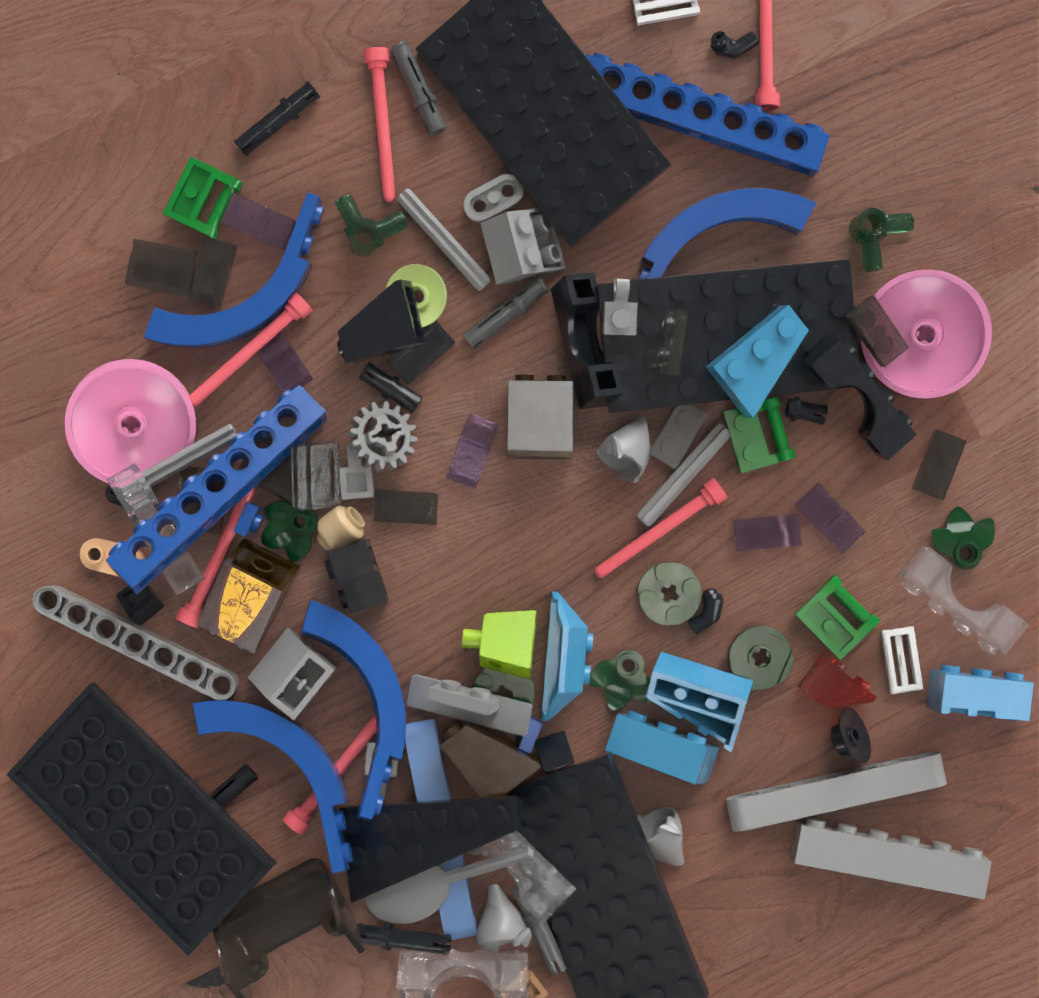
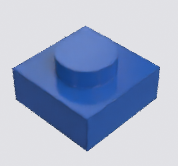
[234,502,264,537]
[515,716,543,753]

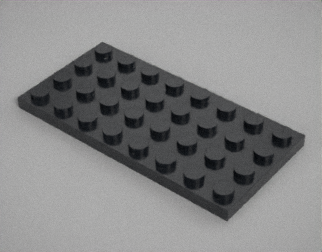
[415,0,672,248]
[596,259,859,413]
[6,682,277,955]
[504,752,709,998]

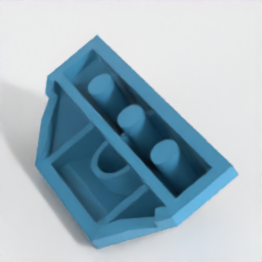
[541,591,593,721]

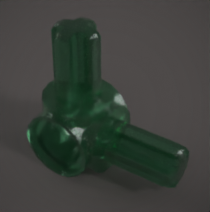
[335,194,408,257]
[849,207,915,273]

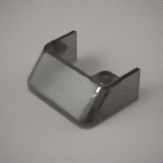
[213,858,365,998]

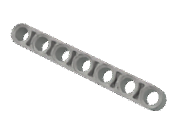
[32,585,240,700]
[725,751,947,832]

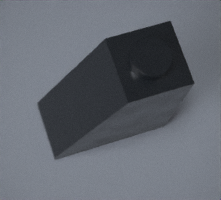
[337,279,426,363]

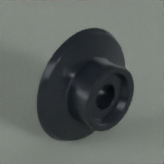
[831,707,871,763]

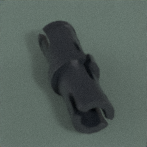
[359,362,423,413]

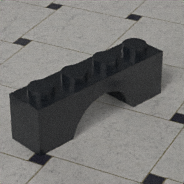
[550,272,624,409]
[801,336,916,460]

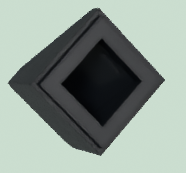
[116,585,164,625]
[535,730,575,773]

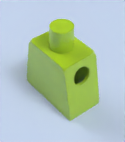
[462,610,537,679]

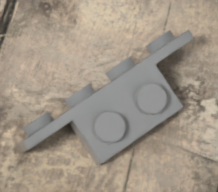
[407,674,533,736]

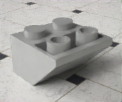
[480,209,566,285]
[248,627,338,720]

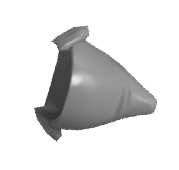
[597,415,651,483]
[637,807,685,866]
[476,884,532,952]

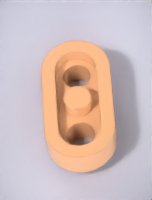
[80,538,145,576]

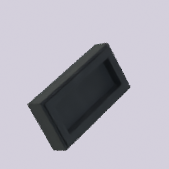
[387,321,456,385]

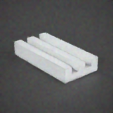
[632,0,700,26]
[880,626,923,694]

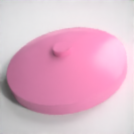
[861,270,992,399]
[65,359,196,486]

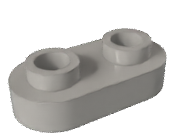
[464,174,524,223]

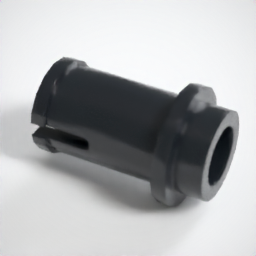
[785,397,828,425]

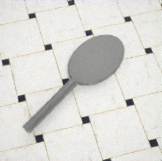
[365,846,534,924]

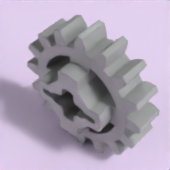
[347,401,418,472]

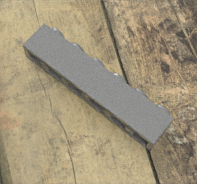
[790,817,992,900]

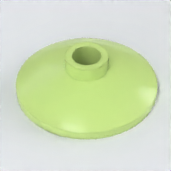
[386,264,447,328]

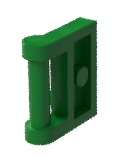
[162,156,243,240]
[723,397,796,474]
[794,574,880,660]

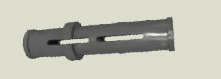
[389,41,447,136]
[462,275,550,350]
[510,881,568,975]

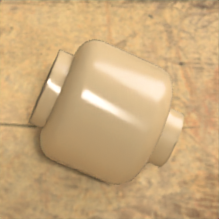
[317,506,365,551]

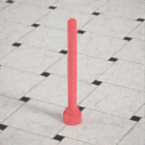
[754,0,780,111]
[363,47,396,203]
[189,292,313,406]
[594,477,728,578]
[175,487,256,629]
[282,714,377,835]

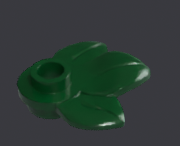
[261,500,318,562]
[932,506,995,570]
[589,649,651,711]

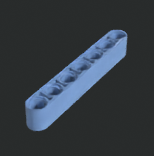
[405,718,477,940]

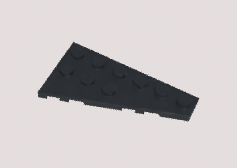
[339,796,521,903]

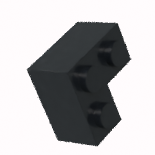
[325,540,389,613]

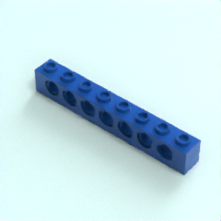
[586,53,830,177]
[106,385,327,595]

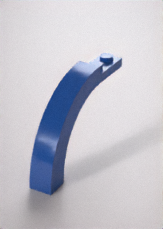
[638,188,816,280]
[144,192,325,348]
[300,600,406,821]
[192,700,353,874]

